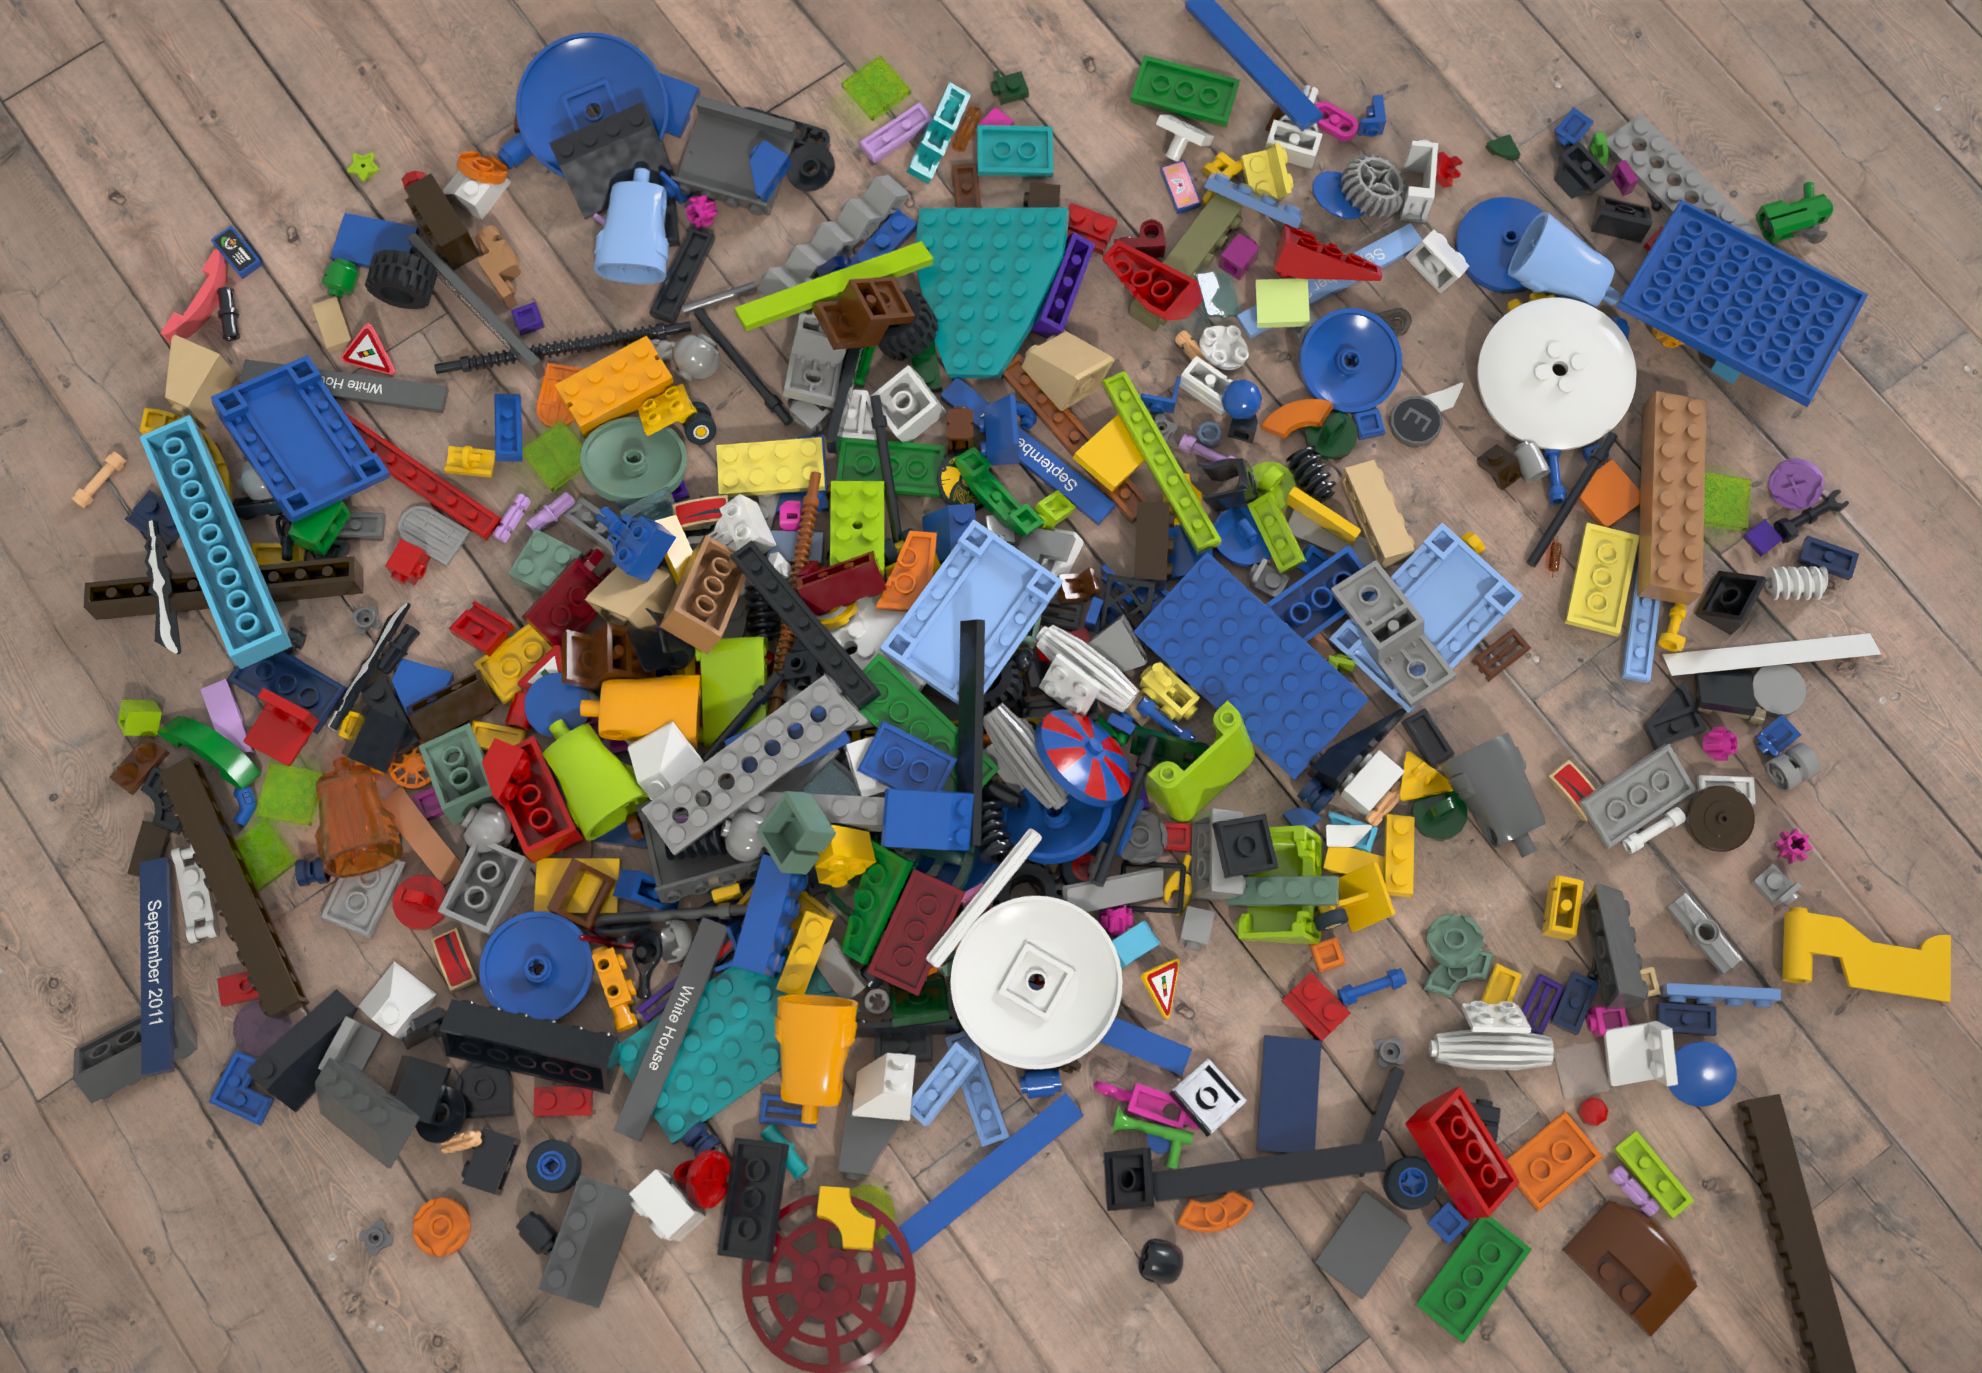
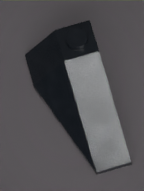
[1307,708,1407,793]
[246,989,358,1113]

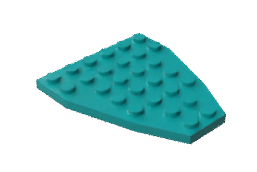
[915,208,1070,379]

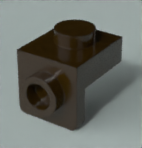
[1477,444,1521,490]

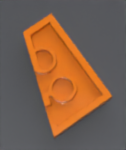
[876,531,937,612]

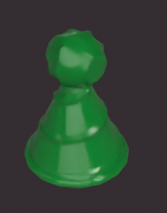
[1096,714,1129,746]

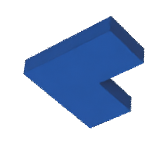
[209,1050,275,1126]

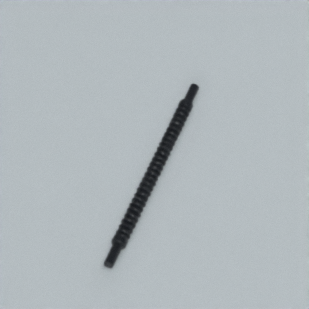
[434,321,692,374]

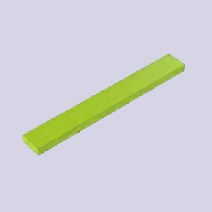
[734,241,933,332]
[1101,371,1222,555]

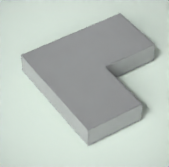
[1018,528,1076,565]

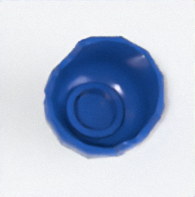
[1221,380,1262,420]

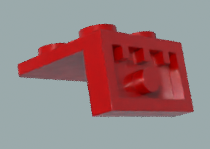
[243,688,319,767]

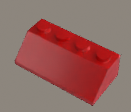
[1405,1086,1520,1219]

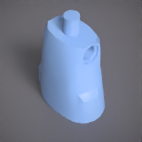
[593,168,669,284]
[1508,212,1621,308]

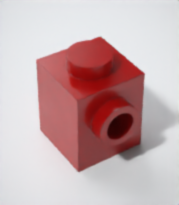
[385,539,430,585]

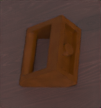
[547,858,616,931]

